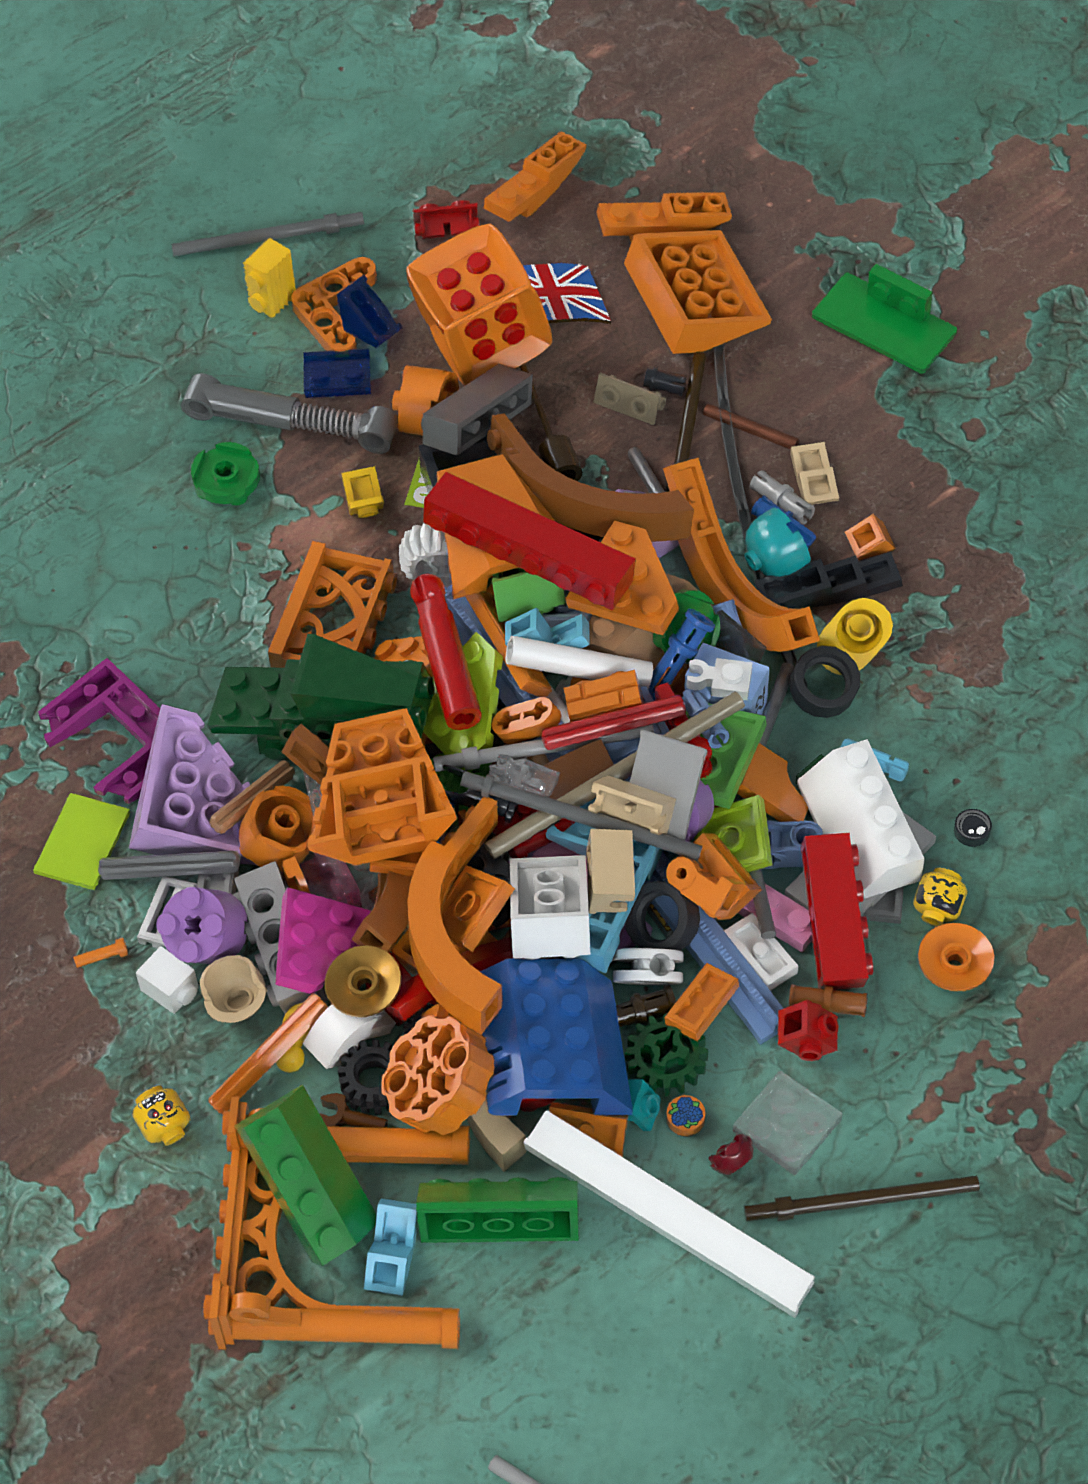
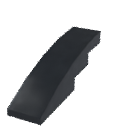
[754,552,903,609]

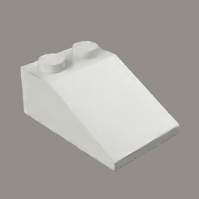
[510,855,591,960]

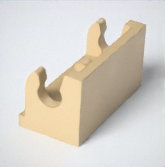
[588,775,676,835]
[586,829,635,914]

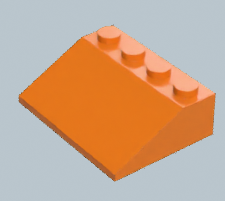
[624,230,772,354]

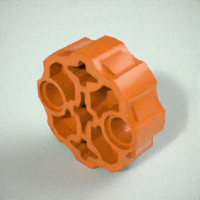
[381,1015,494,1135]

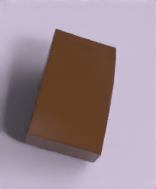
[530,739,614,800]

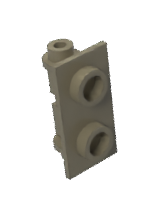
[593,373,666,425]

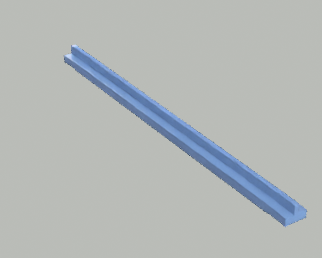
[445,585,783,1045]

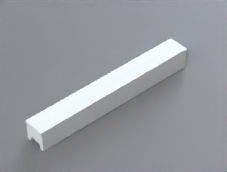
[523,1110,815,1318]

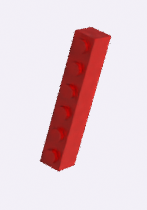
[423,472,636,611]

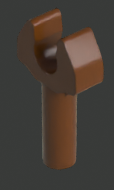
[319,1093,388,1128]

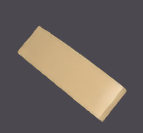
[466,1092,527,1172]

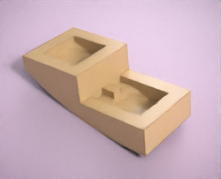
[790,442,839,505]

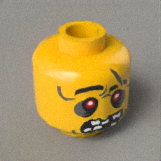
[132,1085,190,1146]

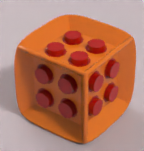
[406,224,552,386]

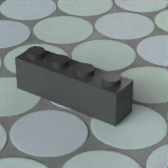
[421,364,533,455]

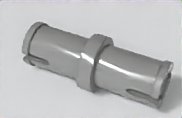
[750,470,815,525]

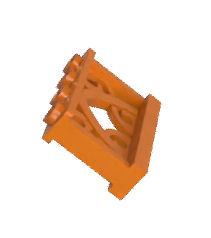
[268,541,398,668]

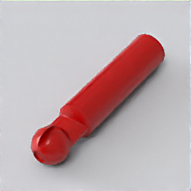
[410,573,482,730]

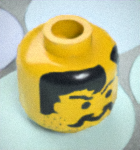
[913,868,968,926]

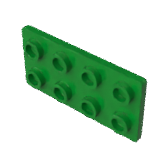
[812,264,957,374]

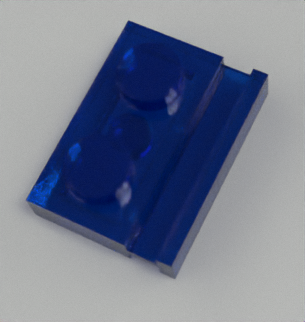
[303,349,371,398]

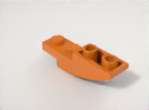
[484,132,586,222]
[596,192,732,243]

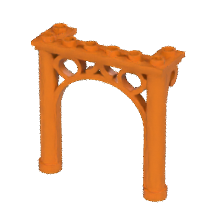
[203,1096,470,1350]

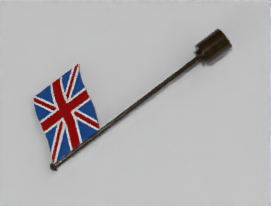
[520,263,611,481]

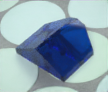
[336,275,403,348]

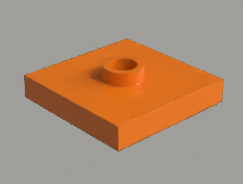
[441,866,515,952]

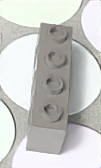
[233,861,329,1014]

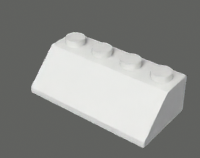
[797,739,924,899]

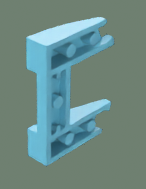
[546,822,663,973]

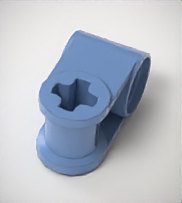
[763,820,823,869]

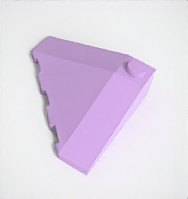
[129,704,256,865]

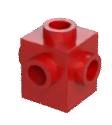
[778,1000,838,1061]

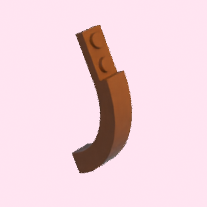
[487,413,694,542]
[282,724,412,953]

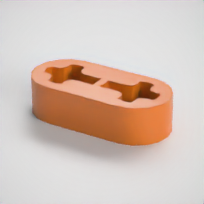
[491,697,562,744]

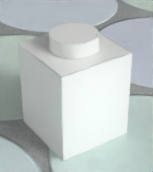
[135,946,199,1014]

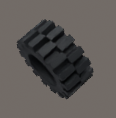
[338,1039,392,1115]

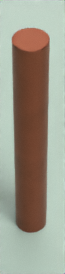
[703,404,799,450]

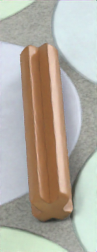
[209,761,295,834]

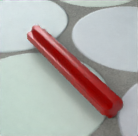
[541,695,685,751]

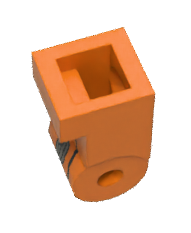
[666,857,746,917]

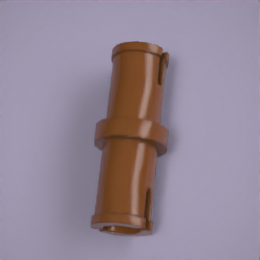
[789,984,868,1017]

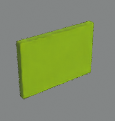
[33,793,131,890]

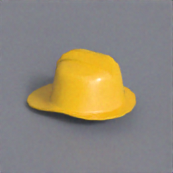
[817,598,893,675]

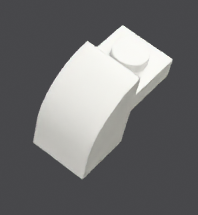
[303,1005,396,1069]

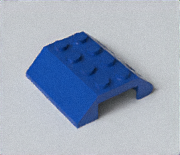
[480,959,633,1116]

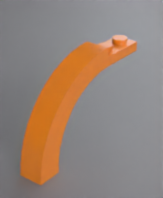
[663,458,820,652]
[408,797,502,1035]

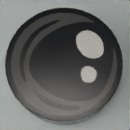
[954,809,992,847]

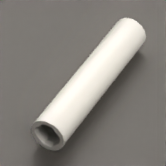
[505,636,653,689]

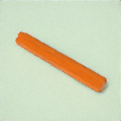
[208,994,328,1115]

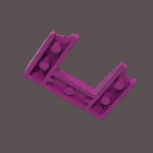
[38,658,160,804]

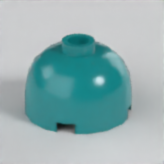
[744,507,811,577]

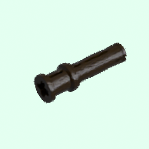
[616,984,676,1027]

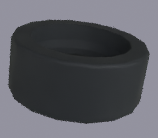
[789,645,860,718]
[625,881,700,951]

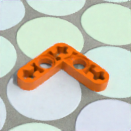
[292,257,377,360]

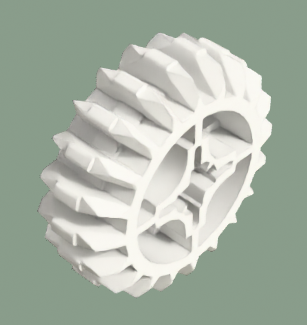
[399,523,452,587]

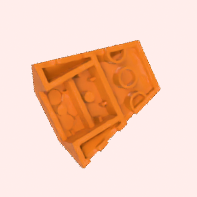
[437,454,556,599]
[307,708,457,866]

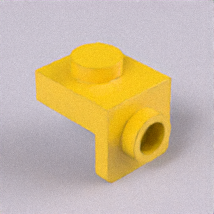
[341,466,384,518]

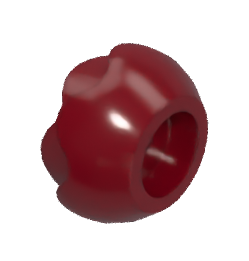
[708,1133,754,1176]

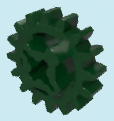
[625,1013,708,1096]

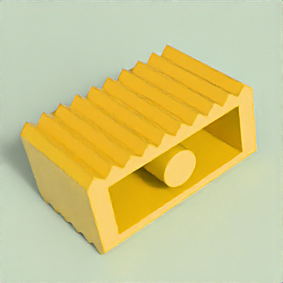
[243,238,296,318]

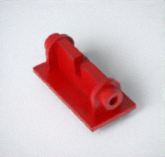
[413,200,479,239]

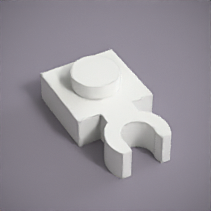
[687,658,753,701]

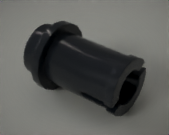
[643,365,687,396]

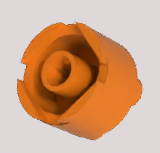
[392,365,459,436]
[239,785,315,873]

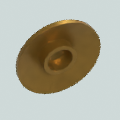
[325,946,401,1017]

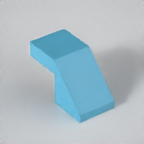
[505,608,590,649]
[364,1198,418,1296]

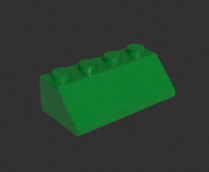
[235,1085,377,1266]
[416,1177,579,1243]

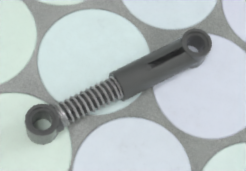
[181,373,398,454]

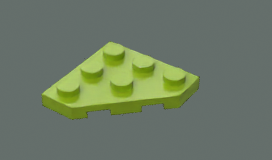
[423,632,503,773]

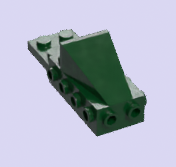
[207,634,435,745]

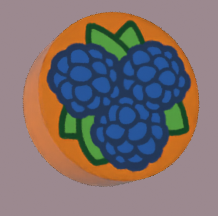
[667,1095,705,1136]

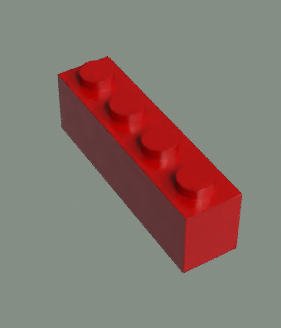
[801,832,873,990]

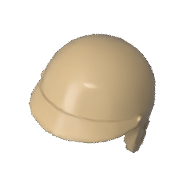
[200,955,267,1023]

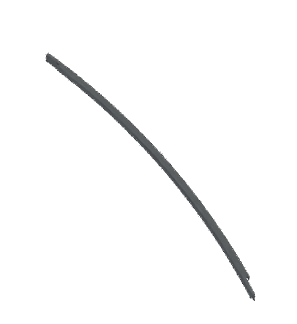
[714,224,808,687]

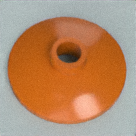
[918,923,994,991]

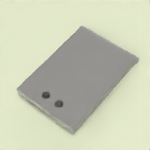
[621,730,708,840]

